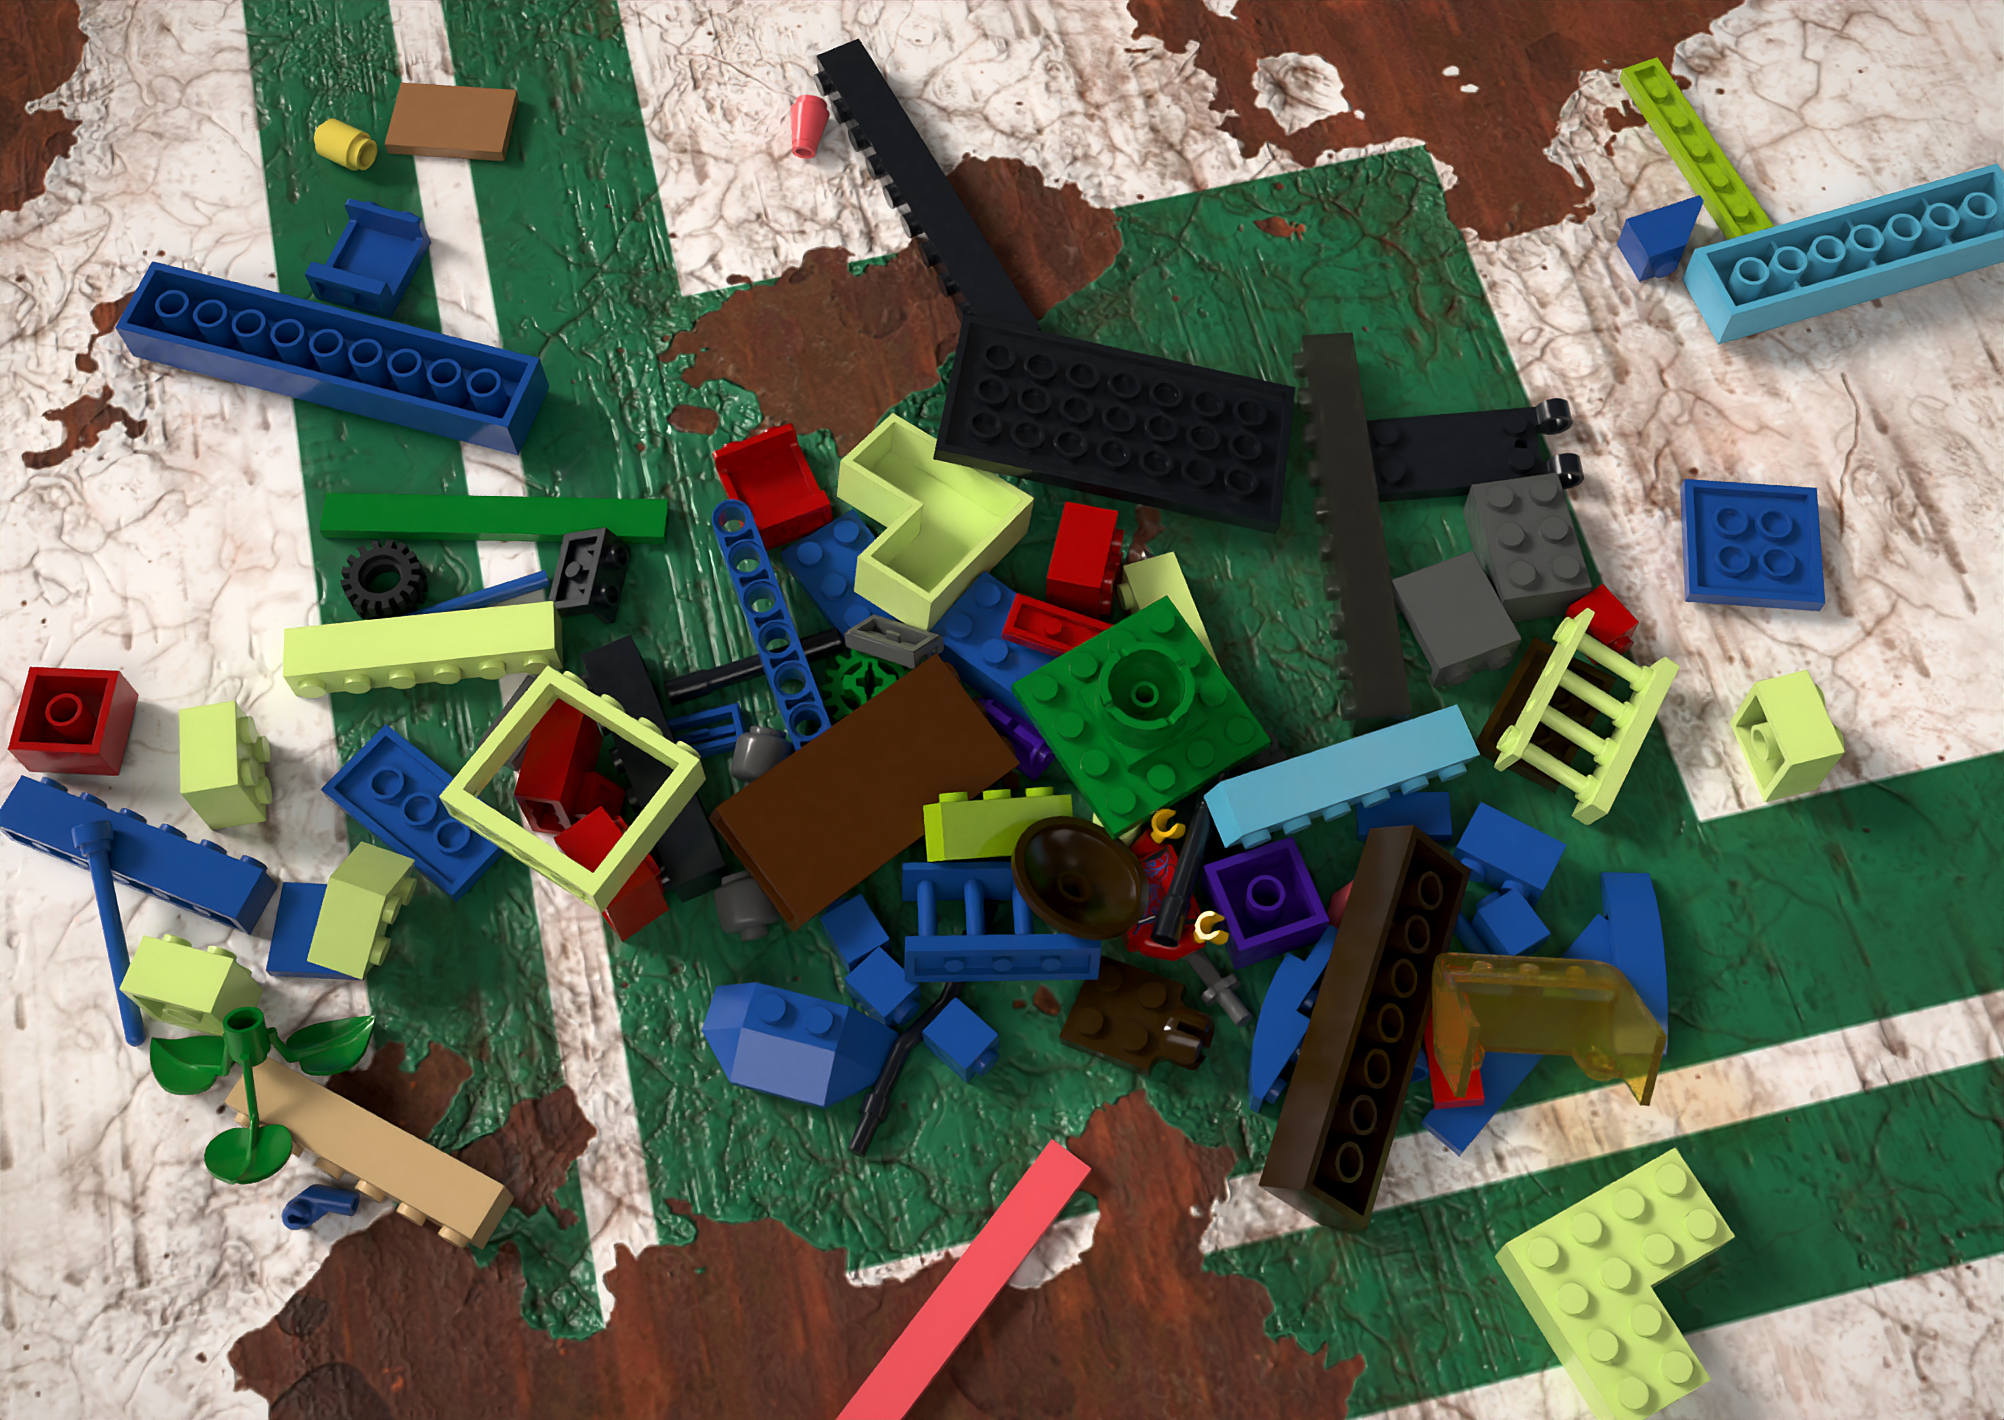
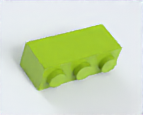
[923,787,1073,862]

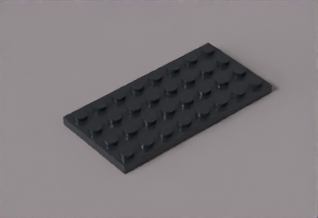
[933,314,1296,534]

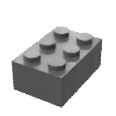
[1463,473,1592,622]

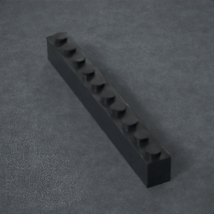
[814,38,1041,331]

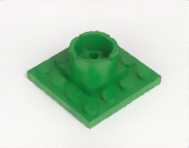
[1011,595,1272,840]

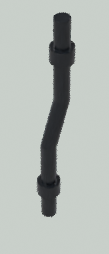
[847,899,999,1157]

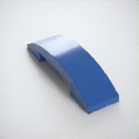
[1600,872,1668,1057]

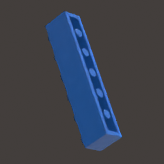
[0,775,278,935]

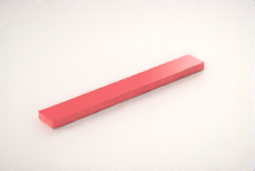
[836,1139,1092,1420]

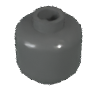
[731,726,795,788]
[713,870,780,942]

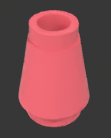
[791,95,830,159]

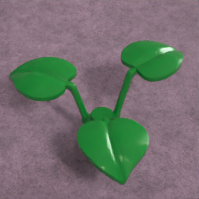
[150,1006,376,1185]

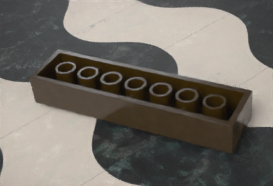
[1258,825,1472,1230]

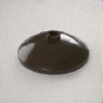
[1011,816,1149,940]

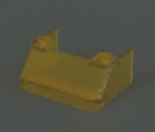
[1431,952,1667,1106]

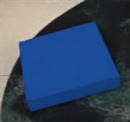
[266,882,364,980]

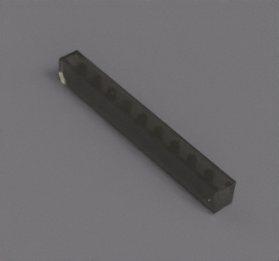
[1292,332,1412,737]

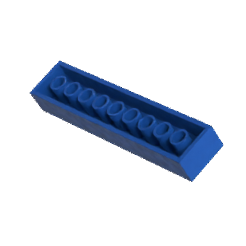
[115,261,549,455]

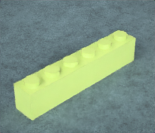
[283,601,563,698]

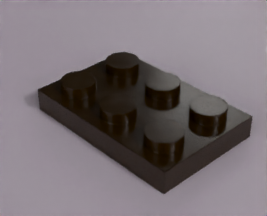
[1475,638,1617,793]

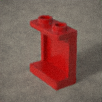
[712,423,833,551]

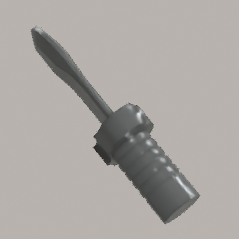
[1184,950,1252,1028]

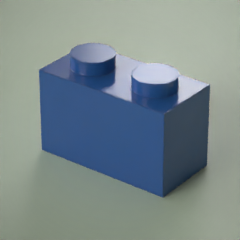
[1453,802,1567,907]

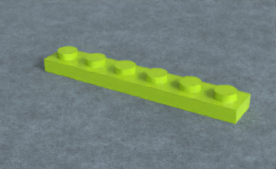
[1619,57,1774,240]

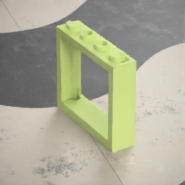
[439,665,706,914]

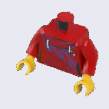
[1121,809,1229,962]

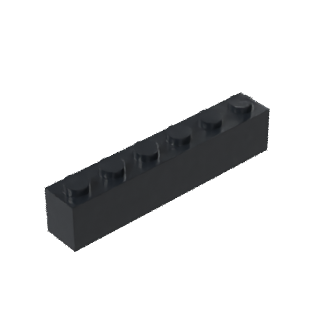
[579,634,731,903]

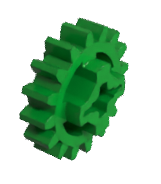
[821,649,913,724]

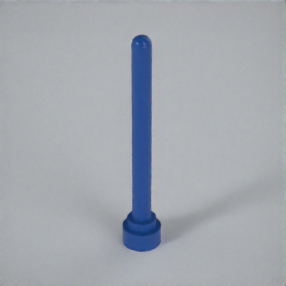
[71,820,146,1047]

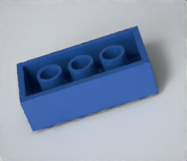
[929,571,1057,729]

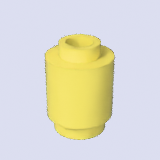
[314,118,377,171]

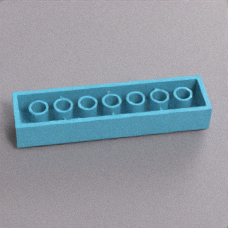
[1682,163,2004,345]

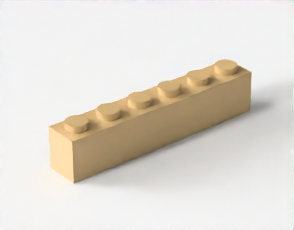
[224,1056,515,1250]

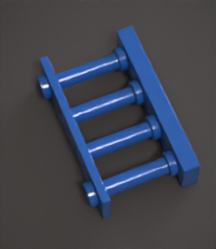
[902,862,1101,982]

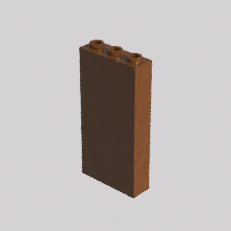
[708,653,1020,932]

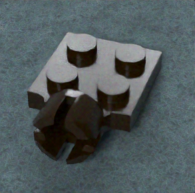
[1059,955,1215,1077]

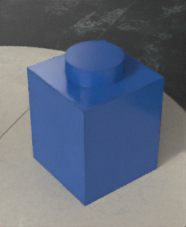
[1471,887,1551,971]
[820,894,892,974]
[844,946,921,1028]
[922,997,1000,1083]

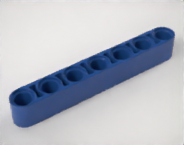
[712,499,832,752]

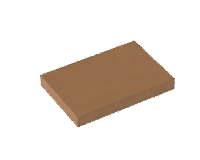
[384,82,519,161]

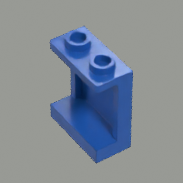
[304,199,431,319]

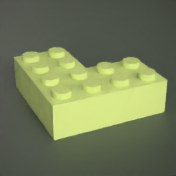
[837,413,1034,631]
[1495,1148,1735,1420]

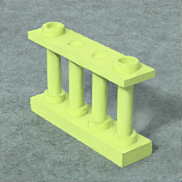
[1494,608,1680,825]

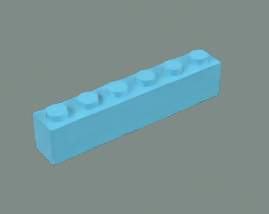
[1204,705,1480,849]

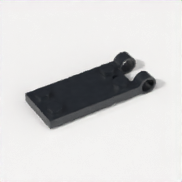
[1359,398,1584,503]

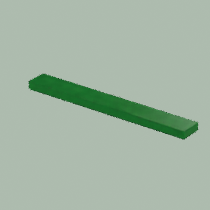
[319,493,670,544]

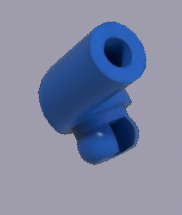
[281,1184,360,1231]

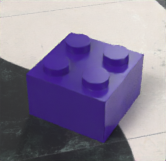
[1200,836,1329,970]

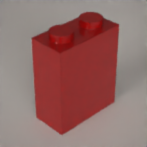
[513,698,603,835]

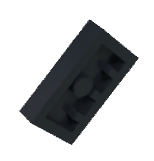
[548,527,631,624]

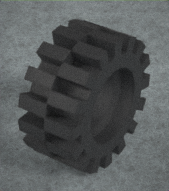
[341,539,429,620]

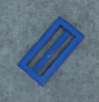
[668,703,746,759]

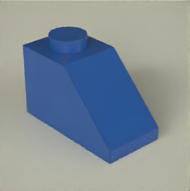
[1617,195,1704,282]

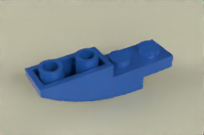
[1248,924,1338,1114]

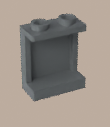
[1386,551,1521,688]

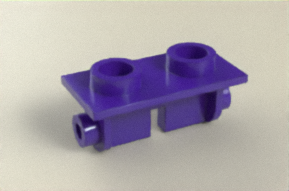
[978,697,1056,782]

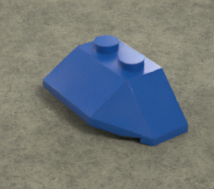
[702,982,900,1109]

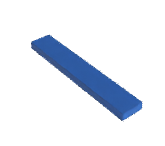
[1420,913,1613,1157]

